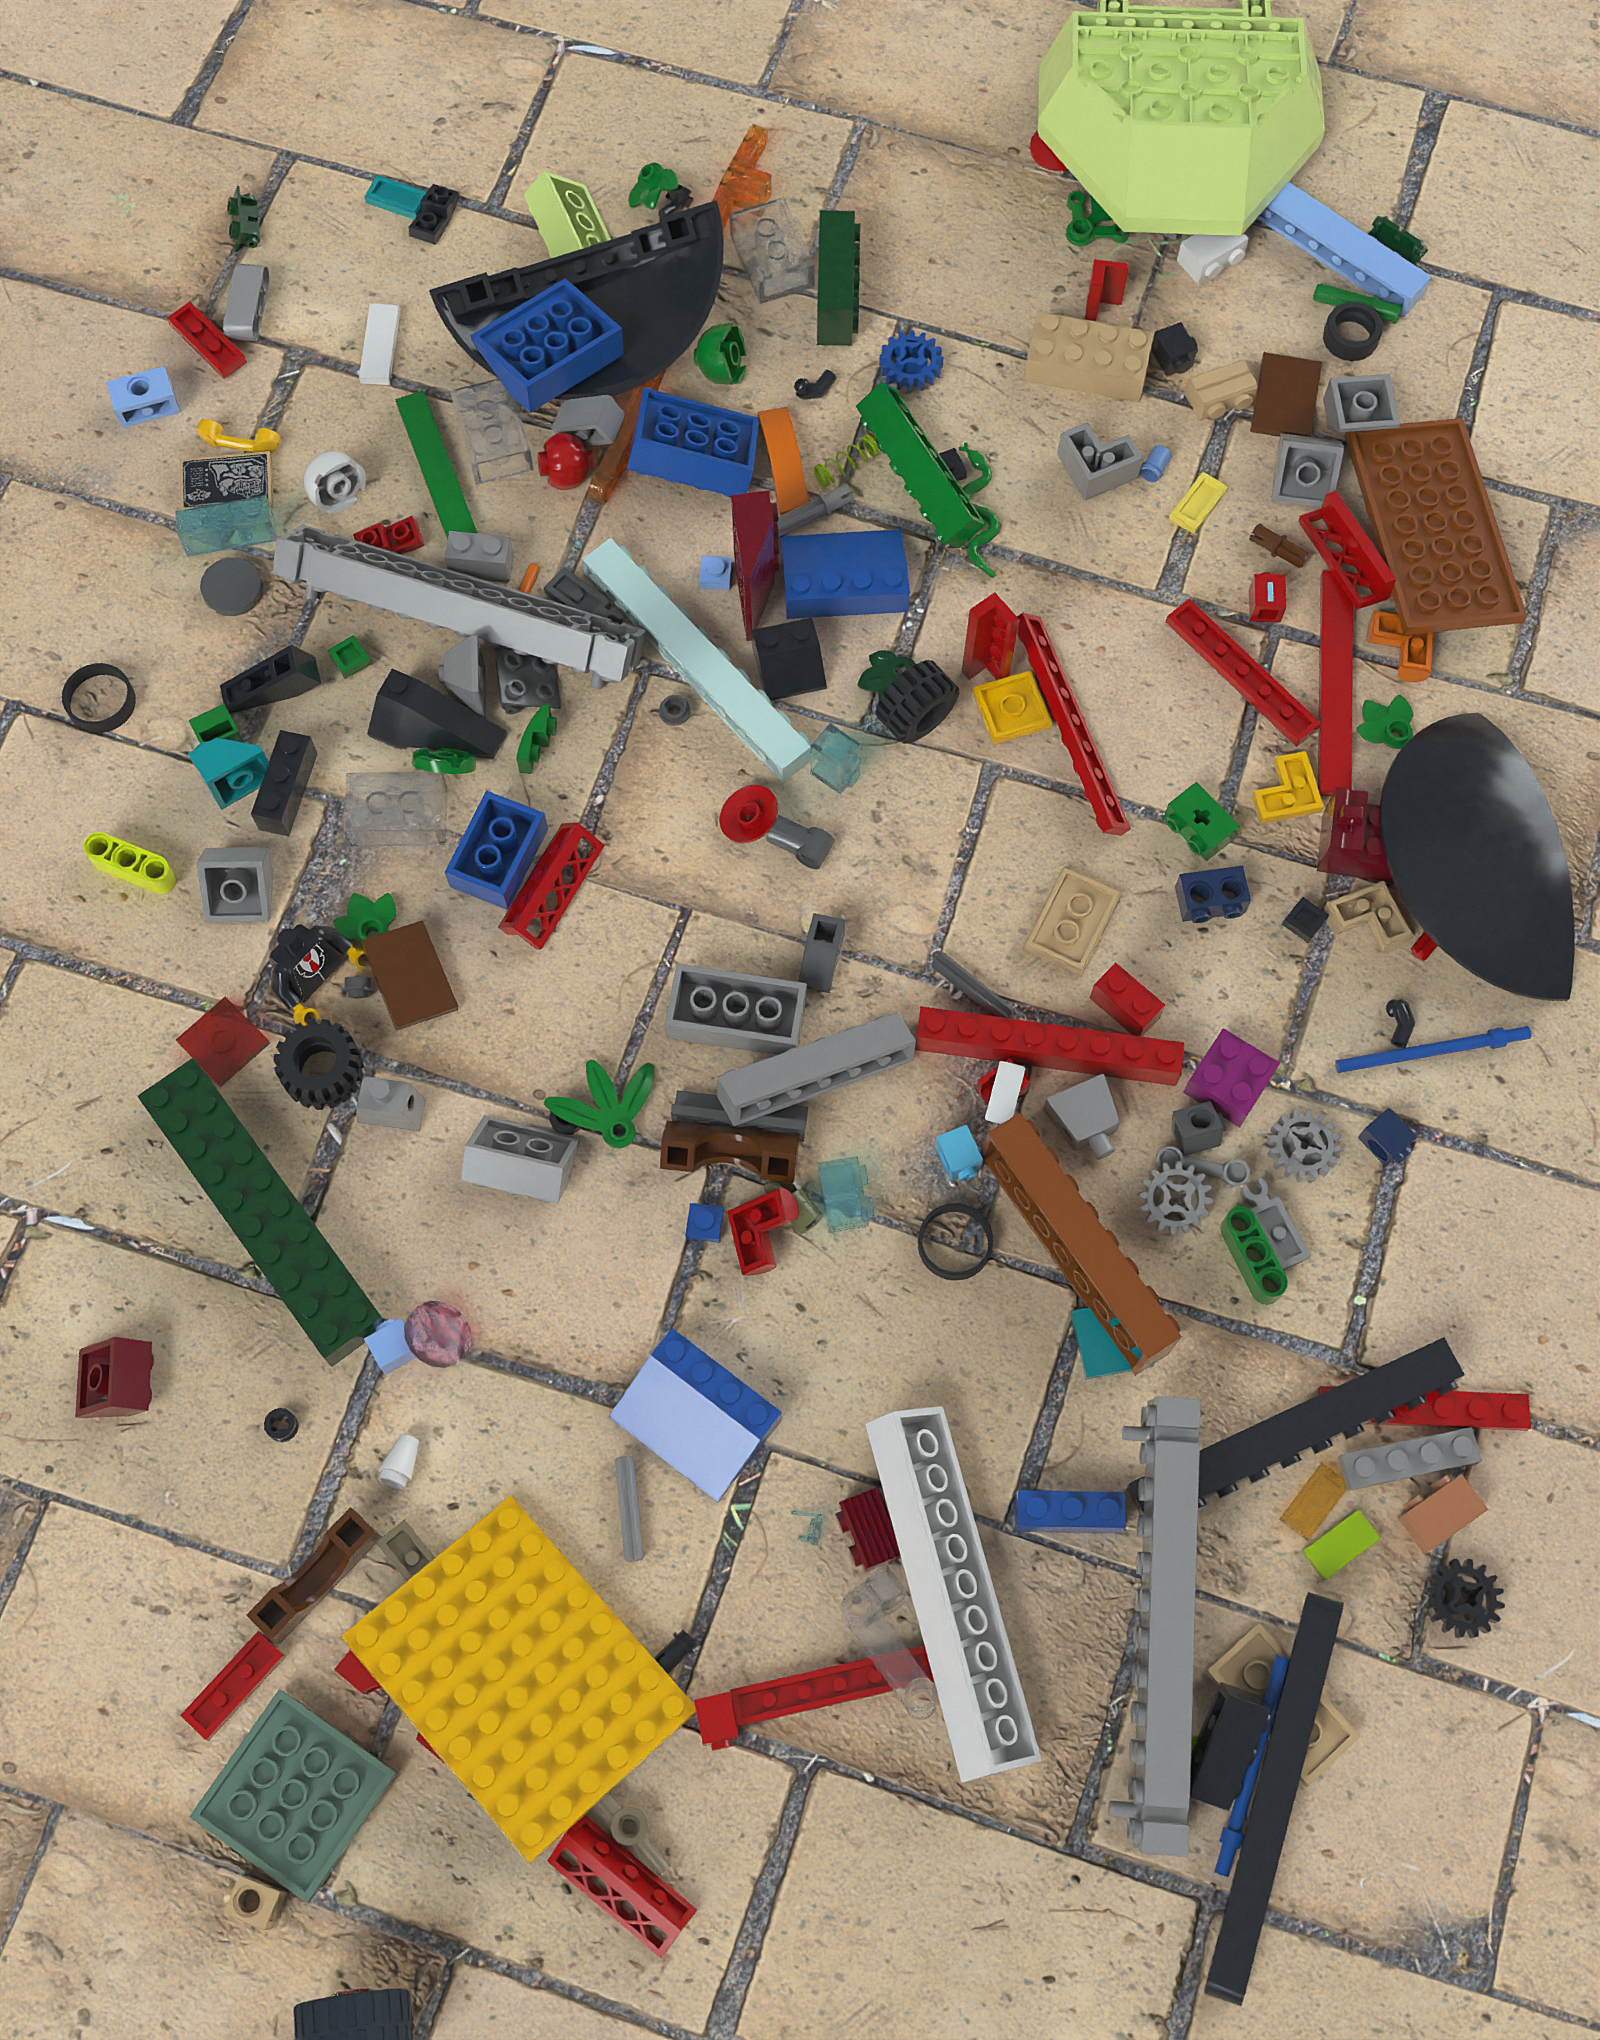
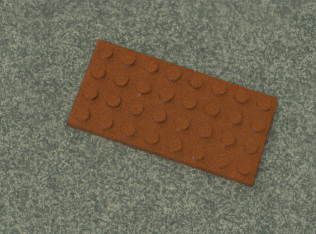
[1345,418,1527,635]

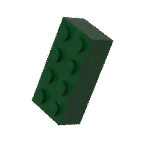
[817,210,860,346]

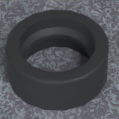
[1323,302,1383,361]

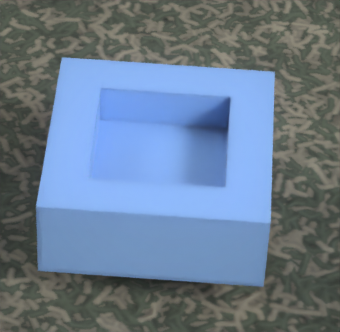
[699,556,733,591]

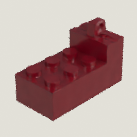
[1317,787,1394,883]

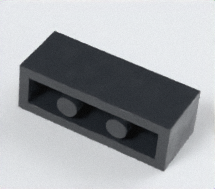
[251,730,318,837]
[1190,1682,1271,1811]

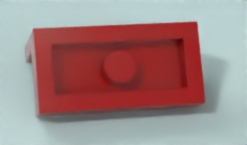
[1085,259,1129,321]

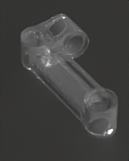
[842,1566,938,1720]

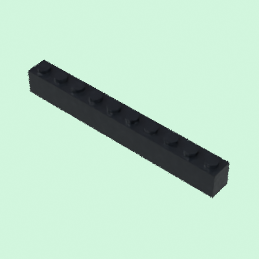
[1126,1337,1465,1515]

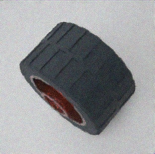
[293,1988,413,2040]

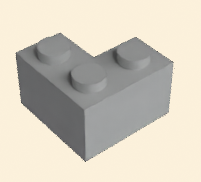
[1057,422,1143,500]

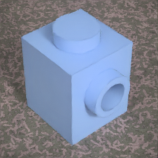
[364,1318,423,1375]

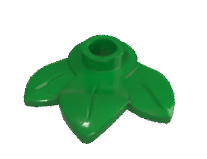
[628,163,678,210]
[1356,695,1414,749]
[333,893,397,944]

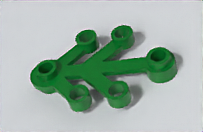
[1066,189,1129,246]

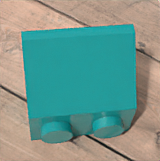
[188,738,269,810]

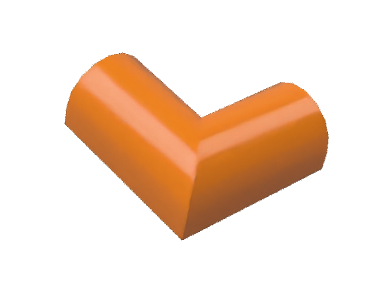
[1366,610,1434,683]

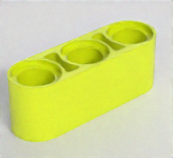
[83,832,177,894]

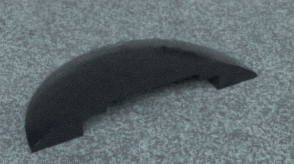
[429,200,724,400]
[1379,713,1575,1001]

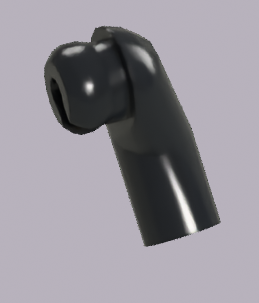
[794,369,837,400]
[1386,999,1415,1048]

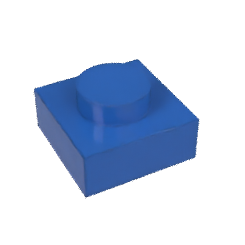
[685,1203,724,1243]

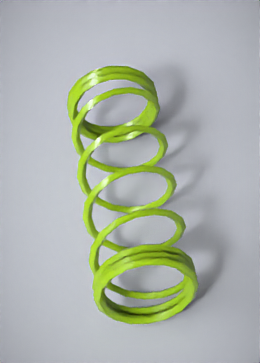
[814,434,879,487]

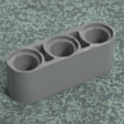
[223,264,269,342]

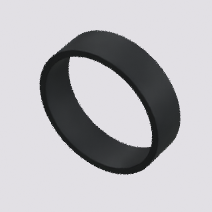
[62,663,136,733]
[918,1203,993,1280]

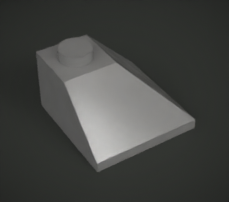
[439,635,486,718]

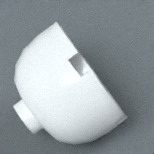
[303,451,366,514]

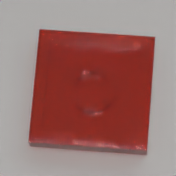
[176,996,270,1087]

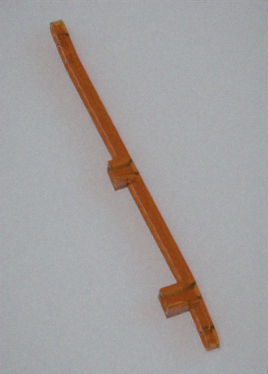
[588,124,772,505]

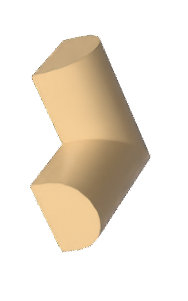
[1324,881,1414,953]

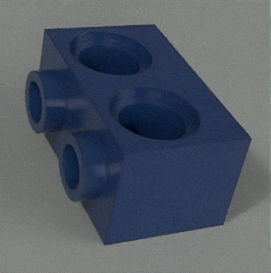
[1175,866,1251,923]

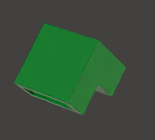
[188,704,244,744]

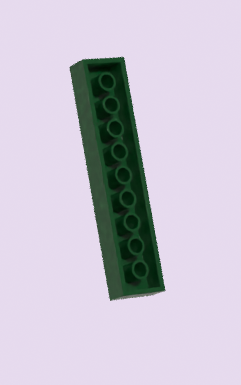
[137,1057,385,1367]

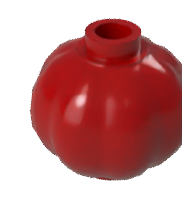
[537,433,594,490]

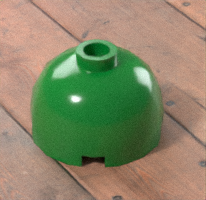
[693,323,746,385]

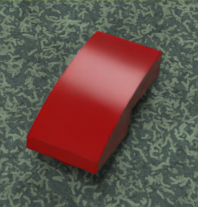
[353,516,425,554]

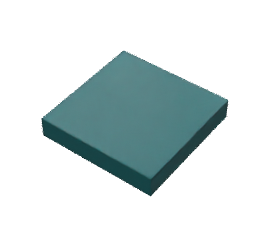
[1070,1308,1154,1380]

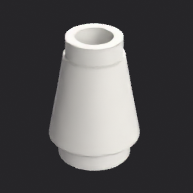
[378,1434,420,1490]

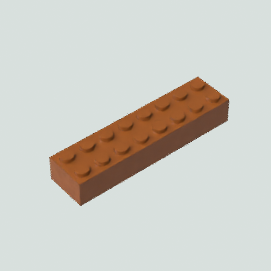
[980,1112,1182,1376]

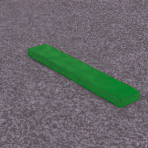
[395,390,478,540]

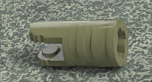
[764,1180,823,1234]

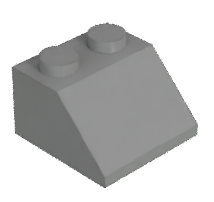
[1323,374,1400,432]
[1271,433,1344,507]
[197,847,273,922]

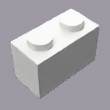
[1177,233,1248,285]

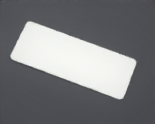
[985,1061,1025,1124]

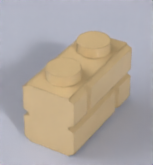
[1185,360,1258,420]

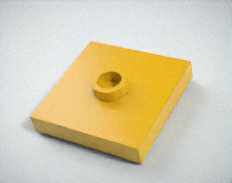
[972,670,1053,745]

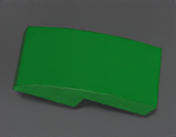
[516,704,557,774]

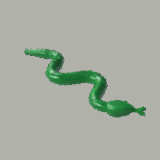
[959,443,1001,578]

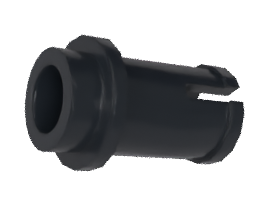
[653,1630,697,1675]

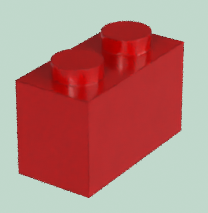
[1090,962,1165,1036]

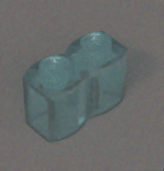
[817,1156,874,1233]

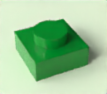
[327,635,372,679]

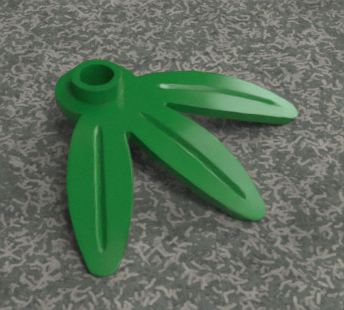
[544,1060,654,1149]

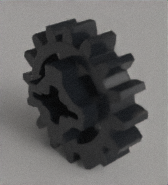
[1423,1559,1505,1639]

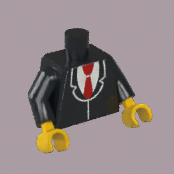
[269,924,366,1026]

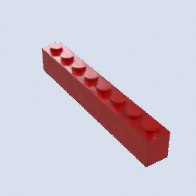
[915,1006,1184,1086]

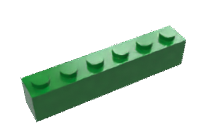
[856,382,986,548]

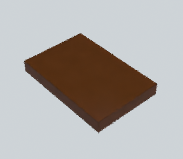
[1250,352,1322,437]
[361,920,459,1031]

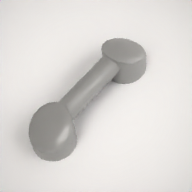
[1155,1146,1250,1186]

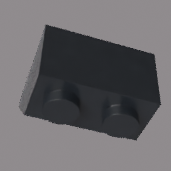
[752,617,827,701]

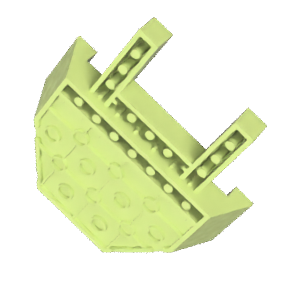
[1037,0,1325,236]

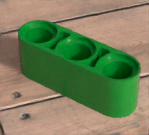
[1220,1206,1288,1305]

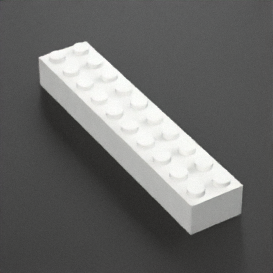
[866,1406,1042,1783]

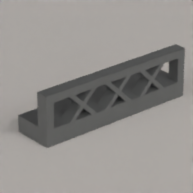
[671,1090,808,1142]

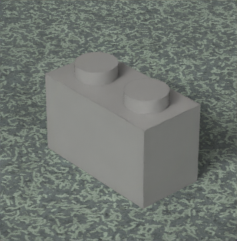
[551,395,625,446]
[444,531,514,582]

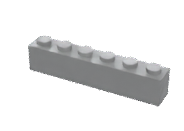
[717,1012,916,1126]

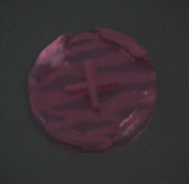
[404,1300,472,1368]

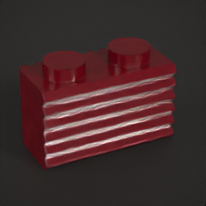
[835,1487,901,1573]

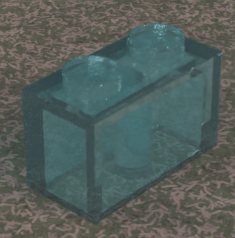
[810,723,862,794]

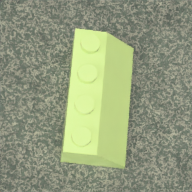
[523,171,611,258]

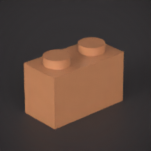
[1398,1474,1488,1553]

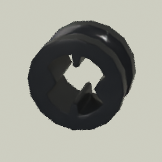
[264,1408,299,1442]

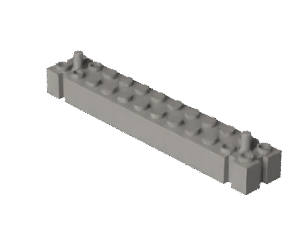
[272,524,646,689]
[1108,1396,1201,1857]

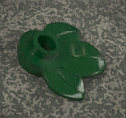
[857,650,916,700]

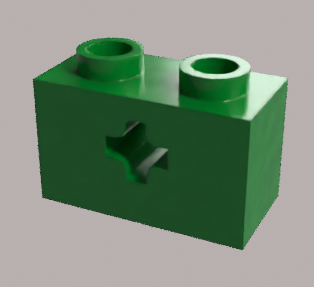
[1164,782,1240,861]

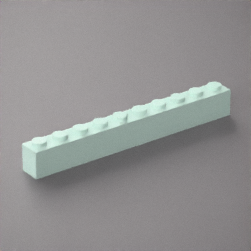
[582,538,812,783]

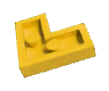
[1252,751,1324,824]

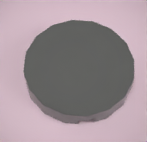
[200,558,263,616]

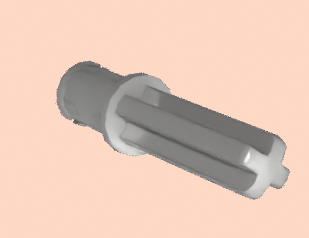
[777,484,854,537]

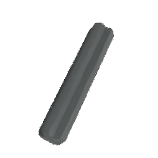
[932,952,1014,1018]

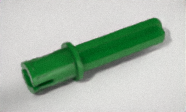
[1313,284,1402,324]

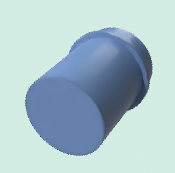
[1139,445,1172,482]

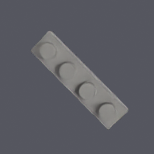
[1338,1427,1482,1491]

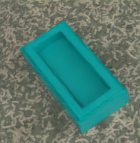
[364,175,427,220]

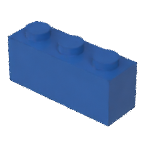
[1014,1490,1126,1534]

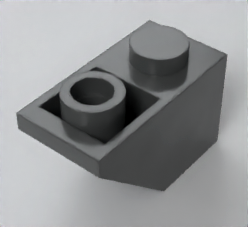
[798,913,845,993]

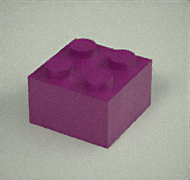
[1183,1028,1280,1128]

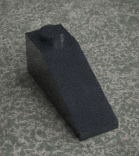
[220,645,321,714]

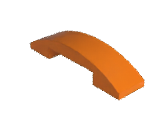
[758,407,809,516]

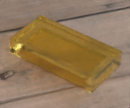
[1279,1463,1347,1542]

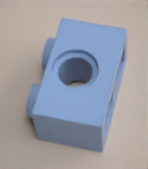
[106,366,180,428]

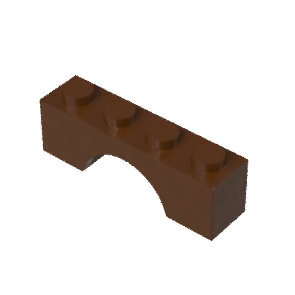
[660,1120,800,1183]
[246,1507,382,1644]

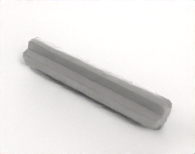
[615,1456,644,1562]

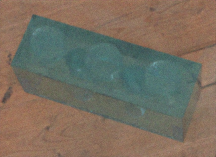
[175,495,277,557]

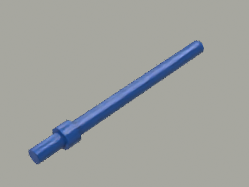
[1335,1026,1531,1073]
[1214,1655,1290,1877]

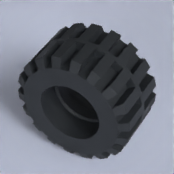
[875,660,960,744]
[273,1019,364,1110]

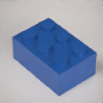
[445,791,548,910]

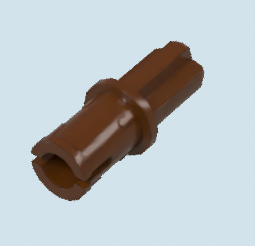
[1249,523,1309,568]

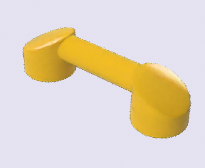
[197,419,281,453]

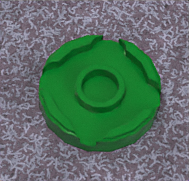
[412,748,476,774]

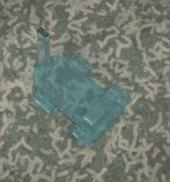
[791,1510,822,1546]

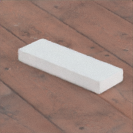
[359,303,400,385]

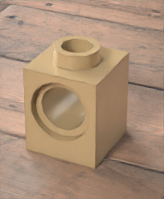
[223,1875,287,1930]

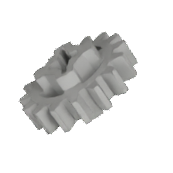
[1266,1109,1342,1182]
[1138,1161,1213,1235]

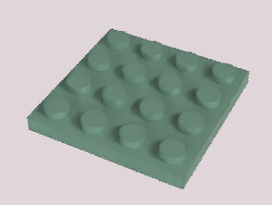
[189,1689,398,1903]

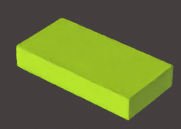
[1302,1509,1381,1581]

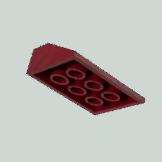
[731,490,779,641]

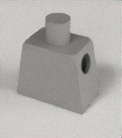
[1043,1074,1119,1160]
[356,1077,426,1131]

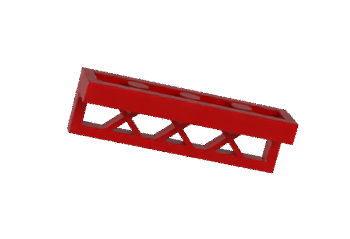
[1298,491,1396,610]
[961,592,1020,680]
[498,822,605,950]
[547,1815,697,1958]

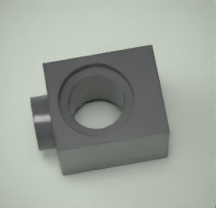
[1171,1101,1226,1156]

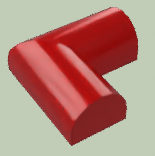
[727,1188,799,1276]

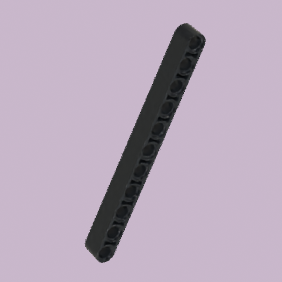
[1204,1592,1344,2007]

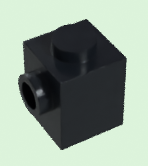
[1151,322,1198,377]

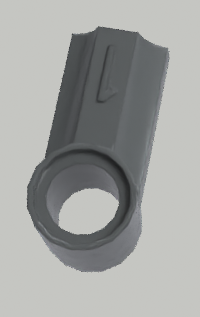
[766,815,835,870]

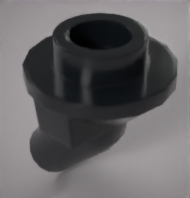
[658,184,694,218]

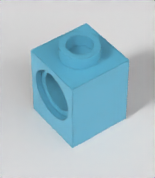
[934,1124,983,1182]

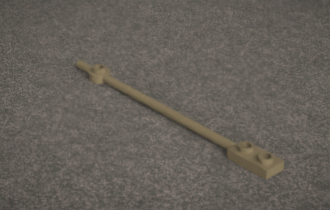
[376,1520,670,1876]

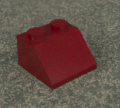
[75,1337,154,1418]

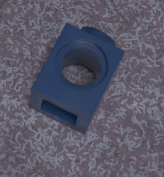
[1358,1108,1417,1167]

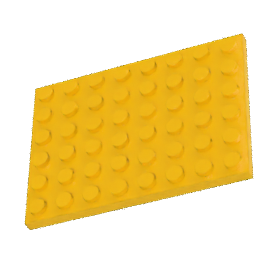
[341,1496,696,1865]

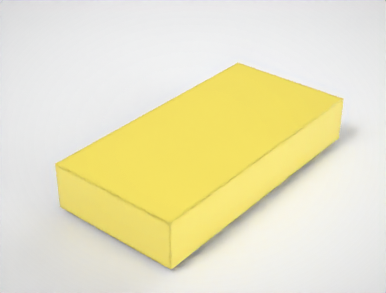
[1169,472,1228,534]

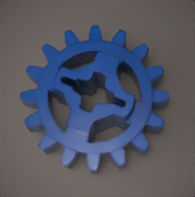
[879,330,944,393]

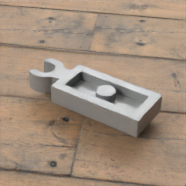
[1240,1178,1311,1271]

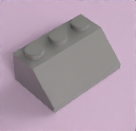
[461,1115,580,1203]

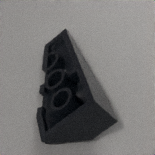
[367,668,508,759]

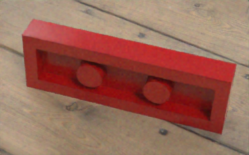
[167,301,247,379]
[180,1631,286,1741]

